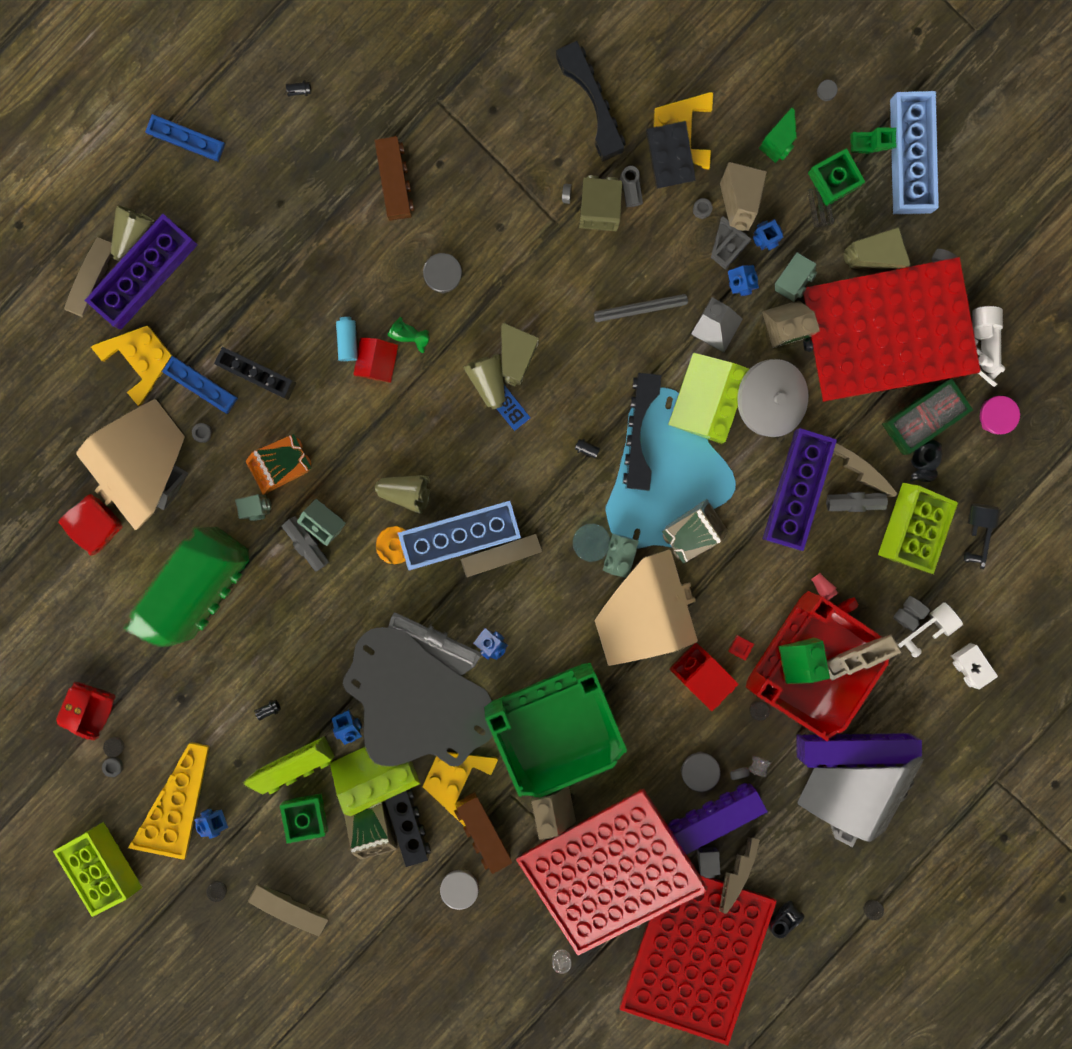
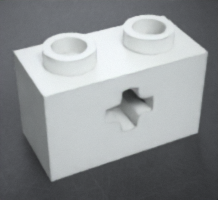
[951,643,998,689]

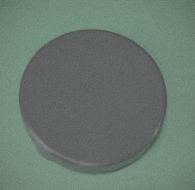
[423,253,462,293]
[681,751,720,792]

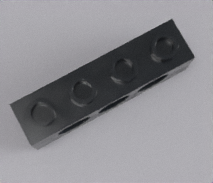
[214,347,296,400]
[385,788,431,867]

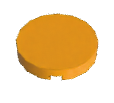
[376,526,406,564]

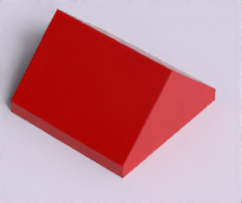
[353,338,399,383]

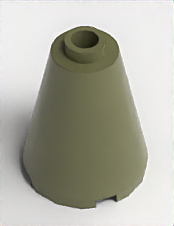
[111,205,155,261]
[463,354,505,409]
[375,475,430,514]

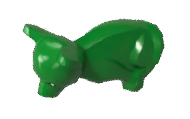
[388,317,430,353]

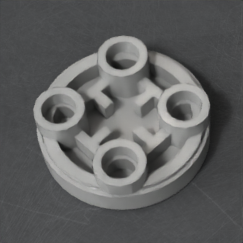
[440,870,479,910]

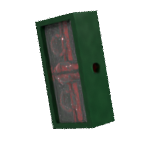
[882,378,973,455]

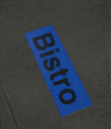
[497,385,530,431]

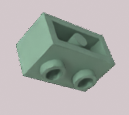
[775,253,817,302]
[235,495,272,521]
[297,499,346,546]
[603,533,639,578]

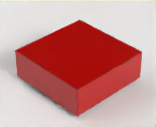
[728,635,754,661]

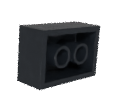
[646,121,696,189]

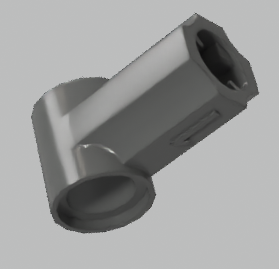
[620,166,643,207]

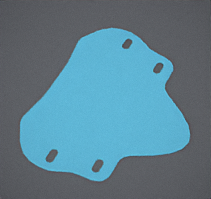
[606,388,736,549]

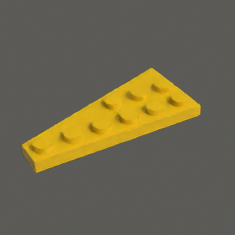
[128,742,210,860]

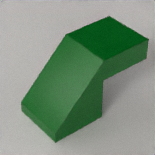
[851,127,896,154]

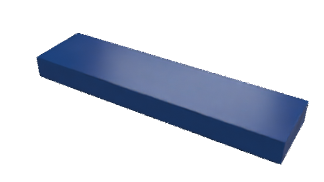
[145,114,225,162]
[162,356,238,414]

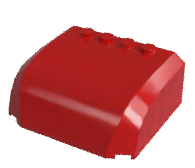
[745,591,889,741]

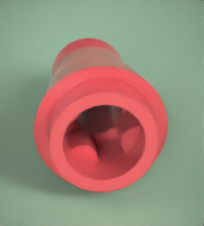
[811,573,838,600]

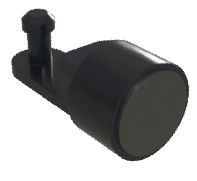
[963,504,1001,569]

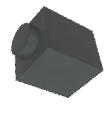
[697,847,720,878]

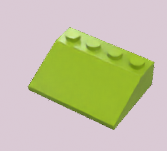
[668,353,749,444]
[878,483,958,574]
[244,736,335,795]
[330,747,420,817]
[53,822,142,917]

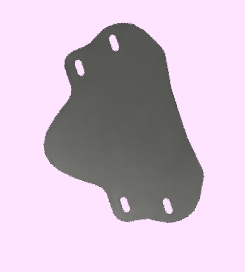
[343,627,493,766]

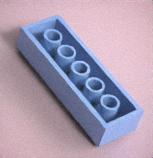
[890,91,939,214]
[398,501,521,570]

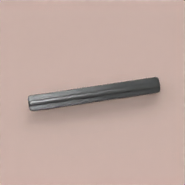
[594,294,688,322]

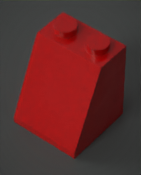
[669,643,739,711]

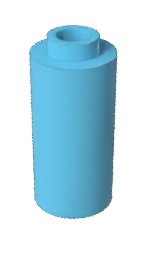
[336,317,358,361]

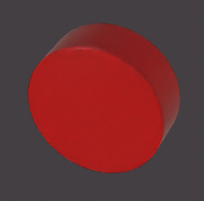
[838,597,859,613]

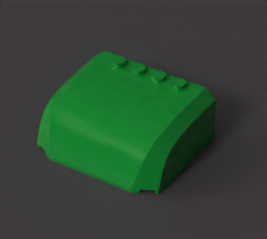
[124,527,249,646]
[484,663,627,798]

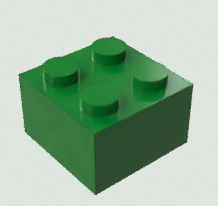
[808,148,865,206]
[280,793,329,843]

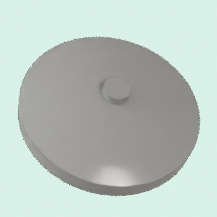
[737,359,808,437]

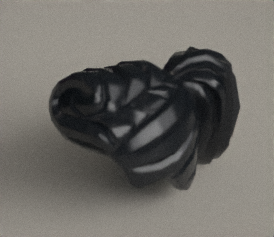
[910,440,942,483]

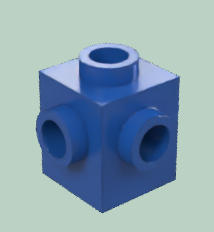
[753,220,783,250]
[728,265,759,296]
[473,628,508,660]
[332,710,362,745]
[194,809,228,839]

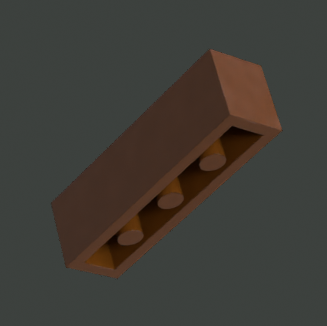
[374,136,414,221]
[454,792,512,874]

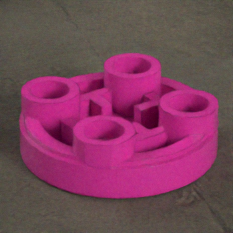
[980,396,1020,435]

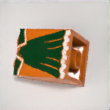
[246,434,311,495]

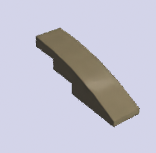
[64,237,112,317]
[833,443,897,497]
[460,534,542,577]
[827,635,901,680]
[719,837,760,914]
[248,884,328,936]

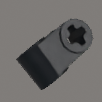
[768,901,805,939]

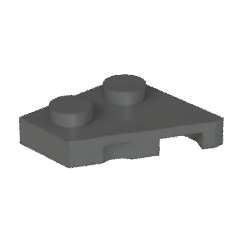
[711,217,751,270]

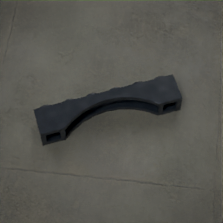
[556,41,626,162]
[622,373,662,491]

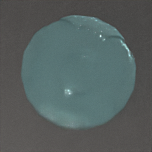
[573,524,610,562]

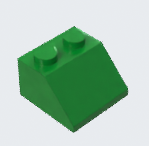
[759,108,796,163]
[779,638,830,684]

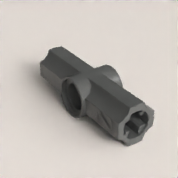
[826,492,888,512]
[281,516,329,572]

